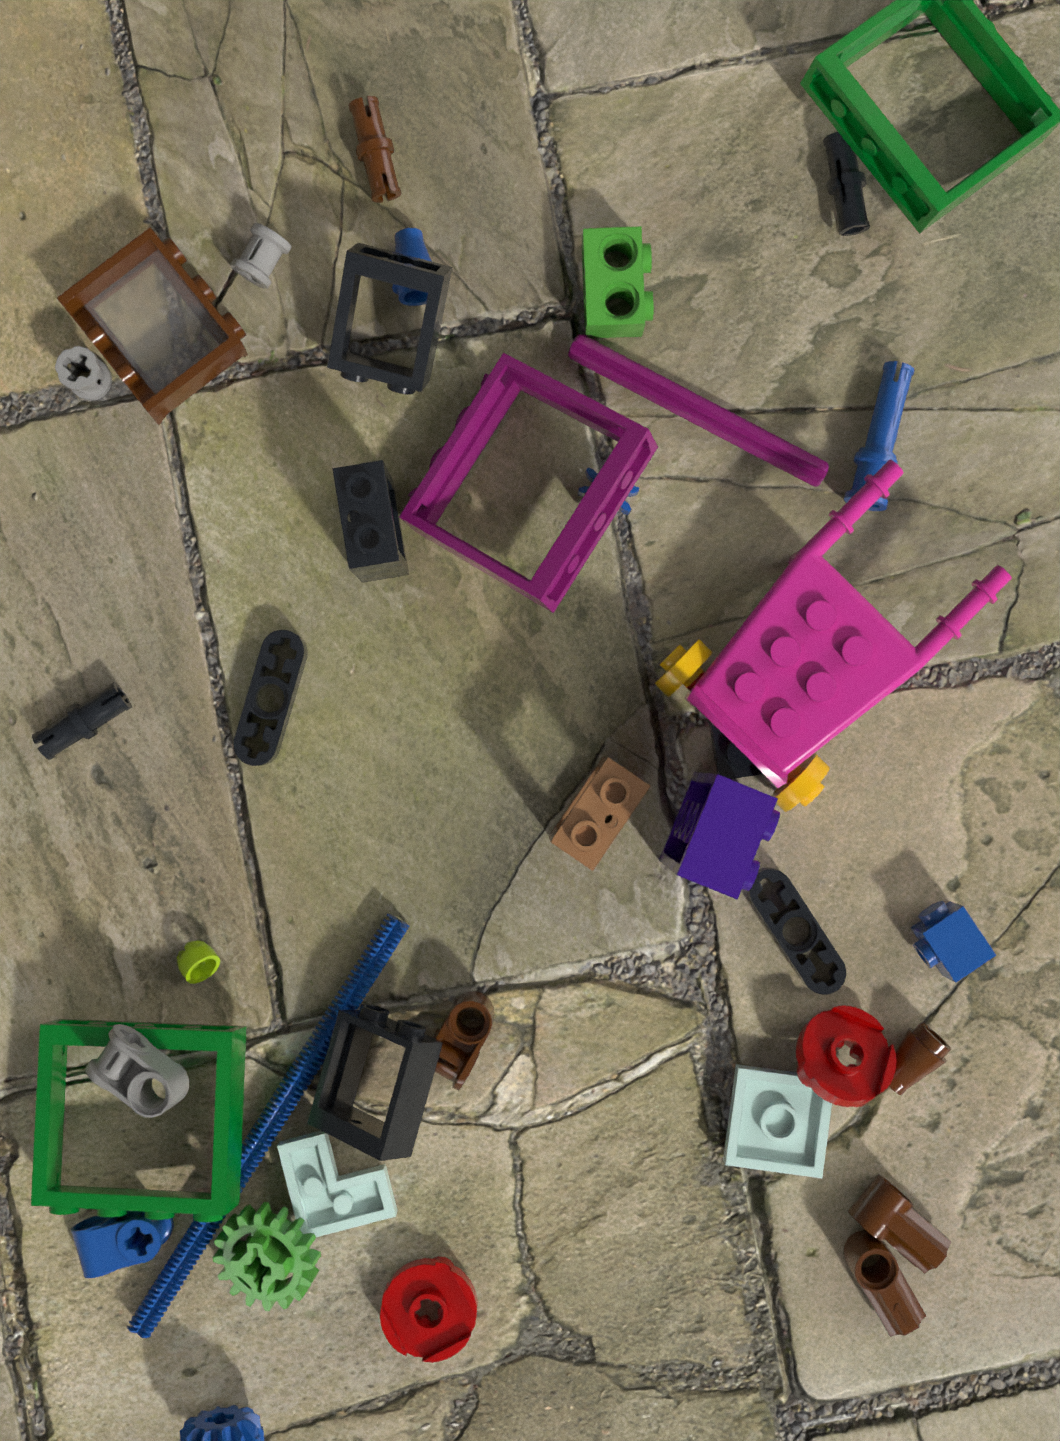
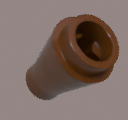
[889,1022,951,1096]

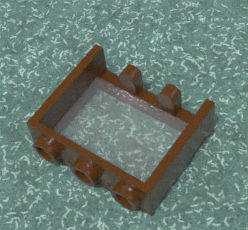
[57,228,248,425]

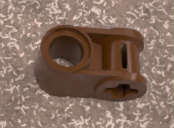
[432,991,494,1091]

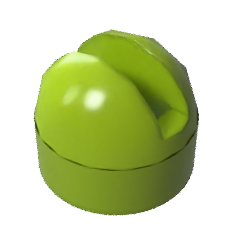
[177,940,220,984]

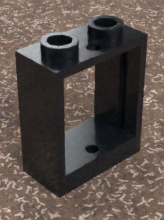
[327,243,453,395]
[332,460,409,583]
[307,1004,443,1161]

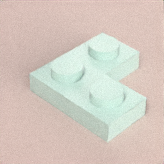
[277,1131,398,1237]

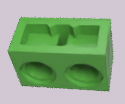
[581,226,654,339]

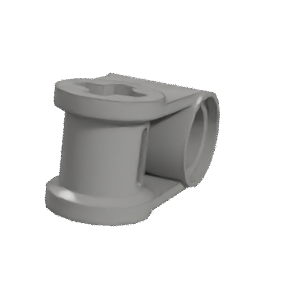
[85,1024,189,1118]

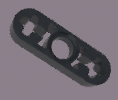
[233,630,308,766]
[746,867,846,995]

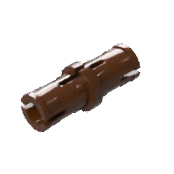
[348,96,402,203]

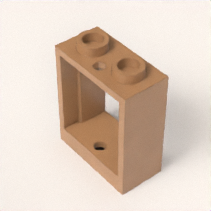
[549,757,651,871]

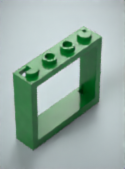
[800,0,1060,234]
[31,1019,247,1222]

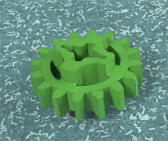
[212,1202,321,1311]

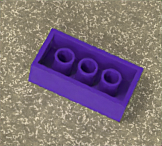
[659,772,780,900]

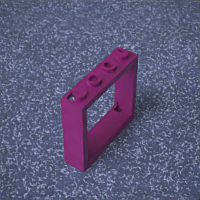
[399,352,658,613]

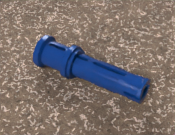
[844,361,915,511]

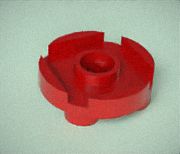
[796,1005,896,1108]
[380,1256,478,1363]

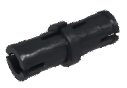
[823,132,870,236]
[32,682,132,760]

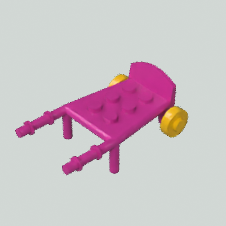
[654,460,1012,812]

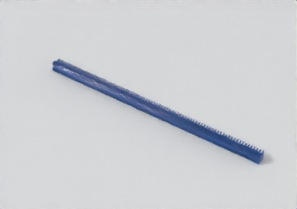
[127,914,410,1338]

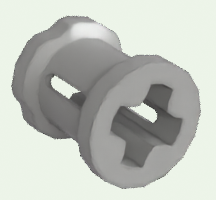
[230,223,292,289]
[55,346,112,401]

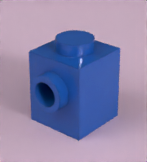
[911,901,996,983]

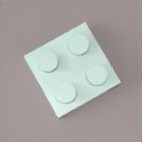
[723,1064,832,1179]

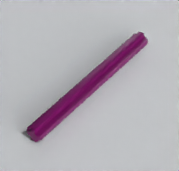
[568,334,829,487]

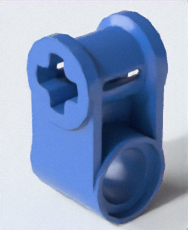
[71,1211,174,1278]

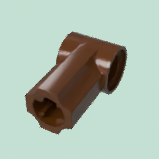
[848,1174,951,1274]
[843,1230,926,1337]

